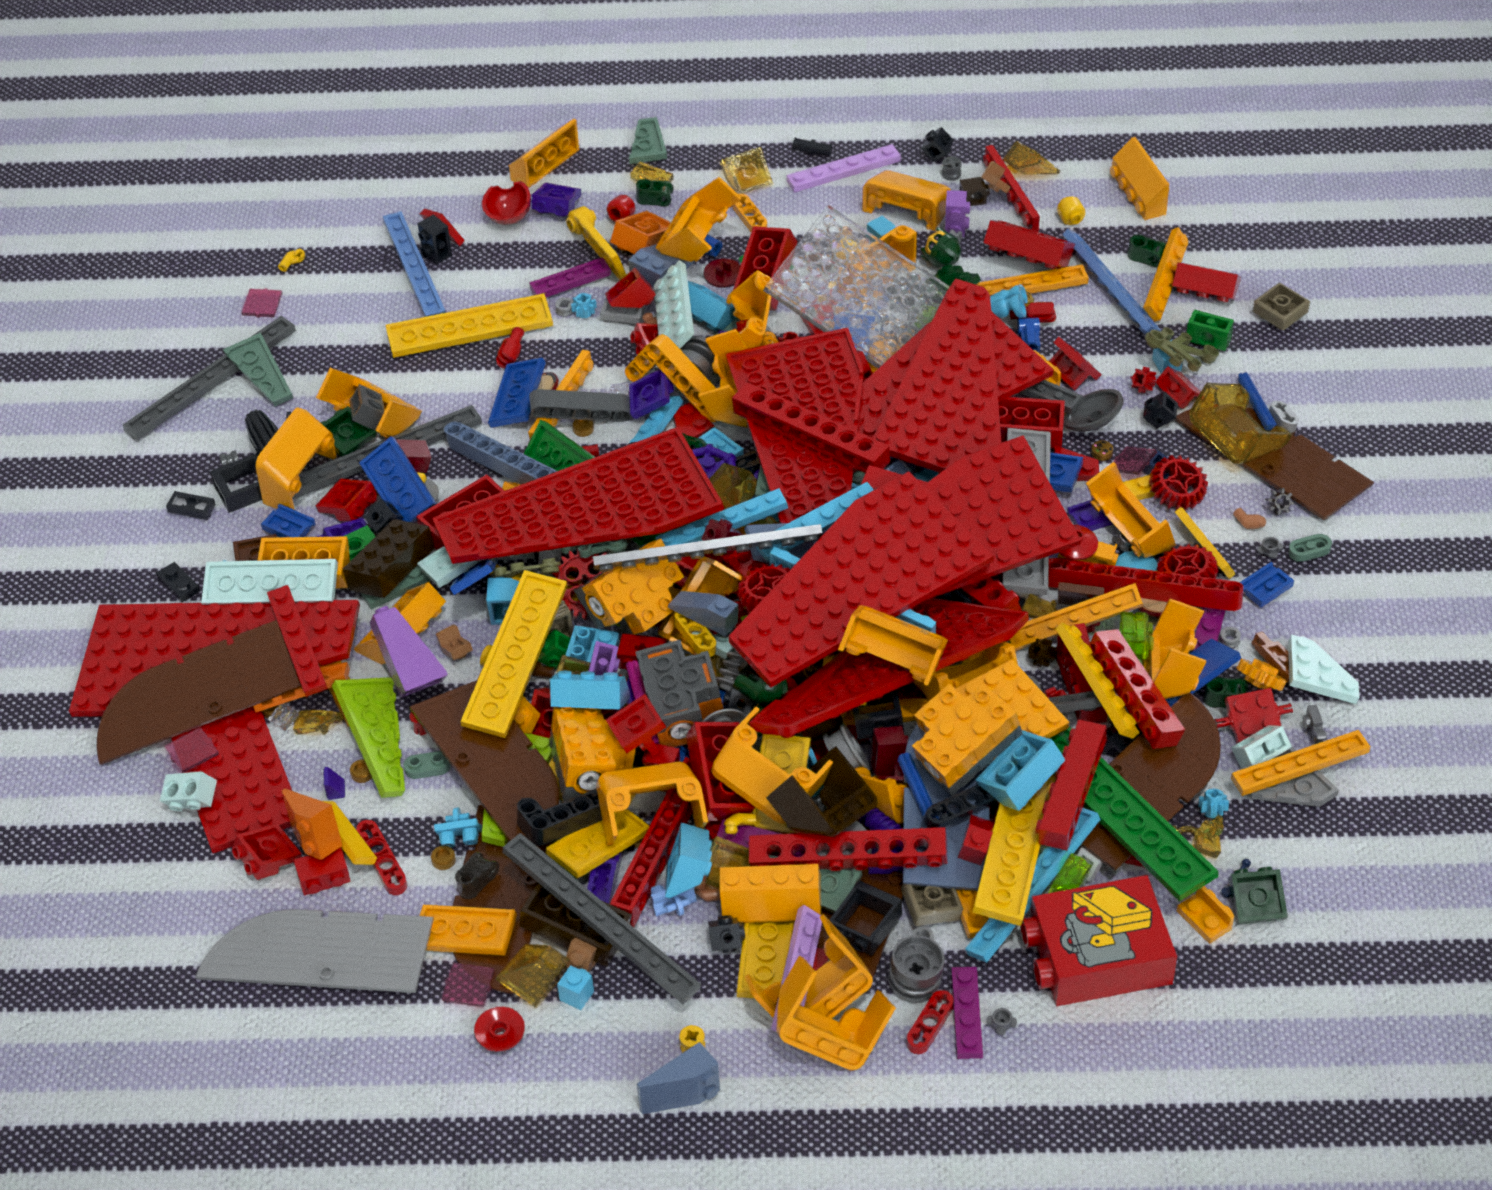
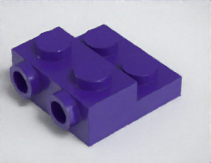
[531,183,582,217]
[629,369,674,419]

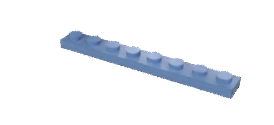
[383,211,446,317]
[1063,228,1162,335]

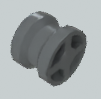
[942,156,962,181]
[219,450,239,466]

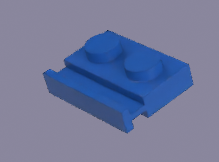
[261,504,316,537]
[1240,562,1294,607]

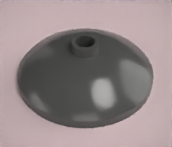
[1064,389,1124,432]

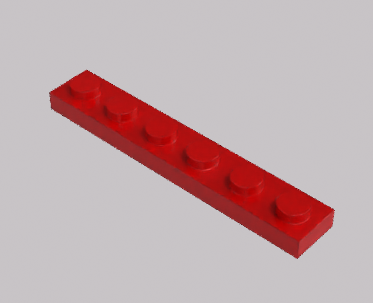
[983,145,1040,232]
[267,585,328,697]

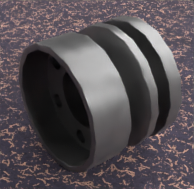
[680,335,715,381]
[888,935,945,1003]

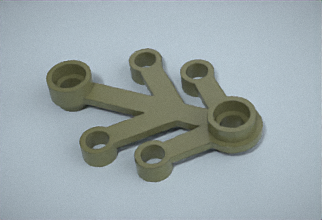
[1145,327,1219,372]
[491,558,561,578]

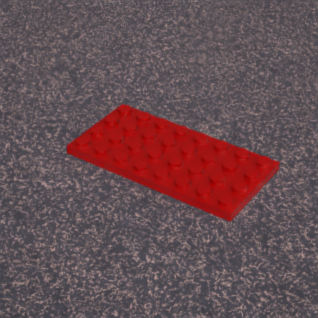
[171,706,292,854]

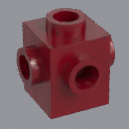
[701,518,742,554]

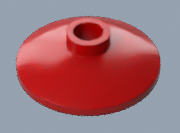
[1059,525,1098,560]
[474,1006,525,1052]

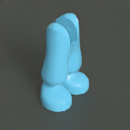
[990,284,1028,318]

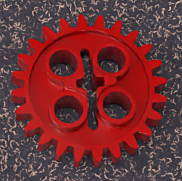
[552,549,607,620]

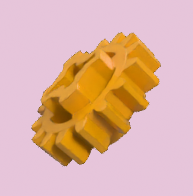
[1237,658,1287,691]

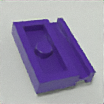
[1067,500,1113,531]

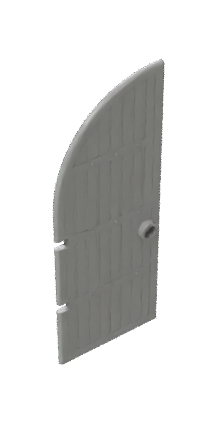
[195,909,434,993]

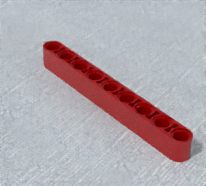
[1048,558,1244,611]

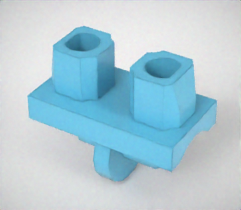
[434,807,482,848]

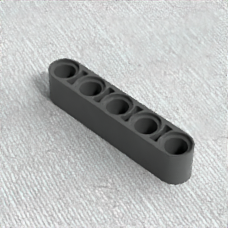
[529,389,632,422]

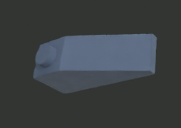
[668,591,738,636]

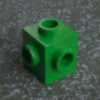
[538,630,571,669]

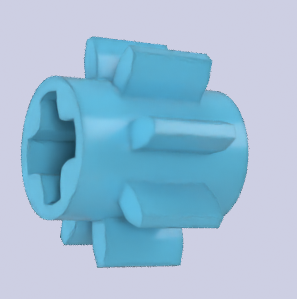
[571,293,597,318]
[1198,789,1229,819]

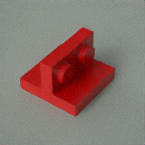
[1049,336,1102,390]
[606,694,666,757]

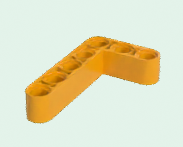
[625,334,716,422]

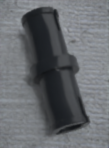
[792,137,832,157]

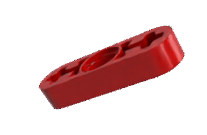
[907,990,953,1054]

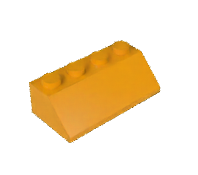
[509,119,579,188]
[1110,137,1170,220]
[257,536,350,588]
[354,582,446,665]
[720,864,821,923]

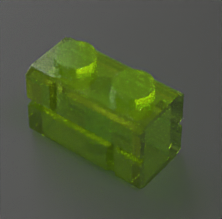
[1119,612,1154,659]

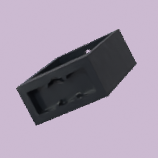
[210,453,262,513]
[852,689,904,740]
[829,880,902,956]

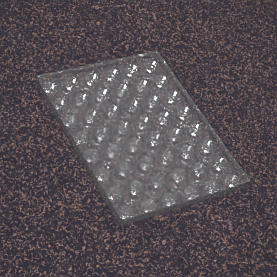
[763,205,950,368]

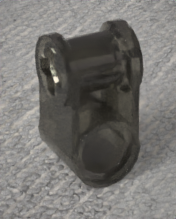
[455,852,499,899]

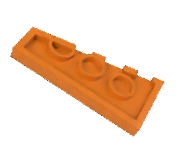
[253,662,350,712]

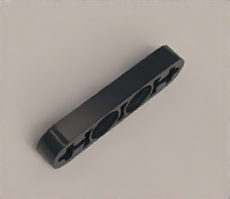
[923,784,998,828]

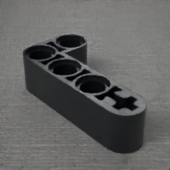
[517,788,602,846]

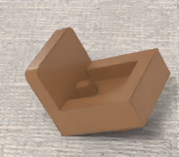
[981,161,1011,193]
[436,624,473,660]
[563,937,597,972]

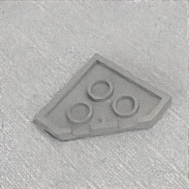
[1247,747,1339,807]

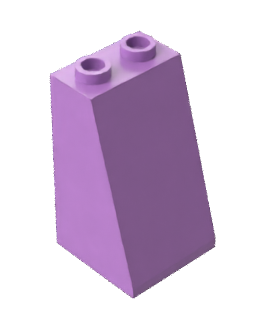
[369,606,448,698]

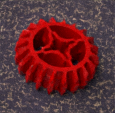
[1149,455,1208,511]
[1157,544,1218,583]
[738,563,790,614]

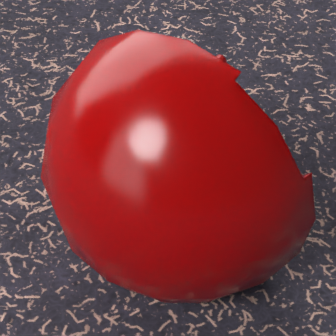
[482,181,531,225]

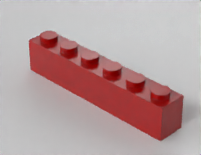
[1035,719,1107,851]

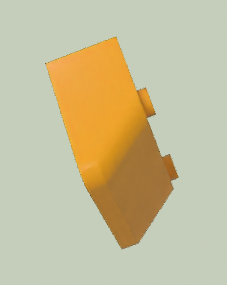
[655,177,741,262]
[698,329,748,428]
[316,367,422,438]
[256,407,336,510]
[1086,462,1176,559]
[658,556,742,655]
[1142,599,1206,699]
[838,605,948,686]
[711,707,833,823]
[596,762,708,846]
[745,914,873,1019]
[776,955,896,1070]

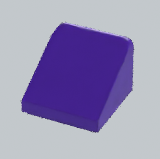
[323,767,345,800]

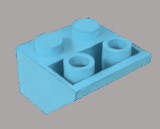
[564,625,620,674]

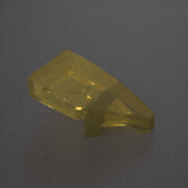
[1022,594,1057,619]
[293,710,344,735]
[1194,815,1224,859]

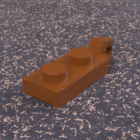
[1251,631,1289,683]

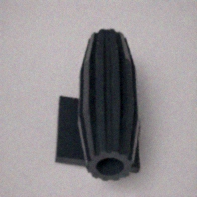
[244,410,291,455]

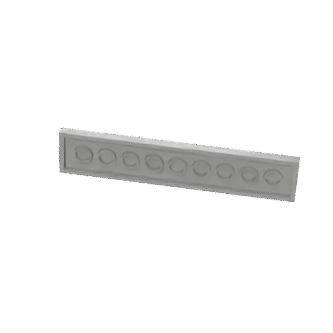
[1002,428,1051,595]

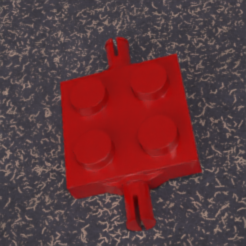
[1214,688,1293,744]

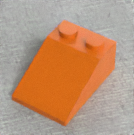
[610,211,671,255]
[282,789,343,860]

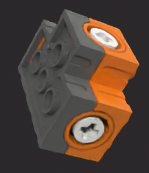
[635,640,724,747]

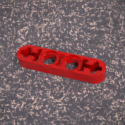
[356,820,407,895]

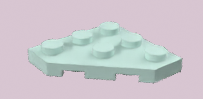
[1288,634,1360,704]

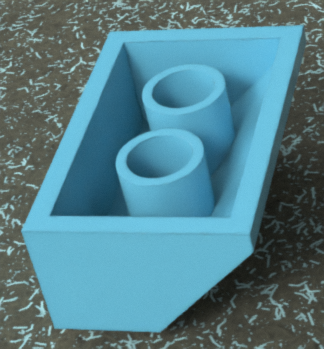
[688,281,737,331]
[550,671,630,709]
[975,730,1065,811]
[665,823,712,898]

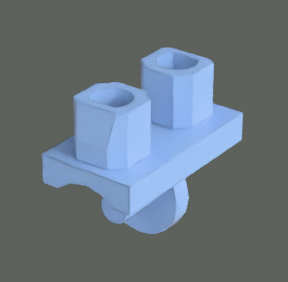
[651,885,697,916]

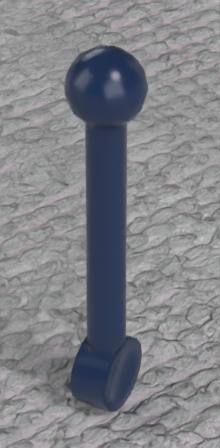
[1221,858,1251,898]

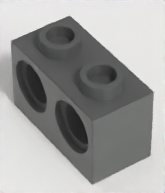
[349,384,384,430]

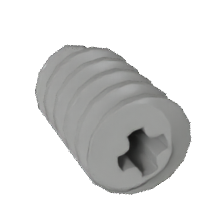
[716,645,748,691]

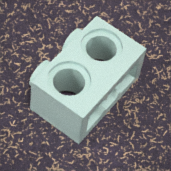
[1231,725,1292,768]
[160,772,217,811]

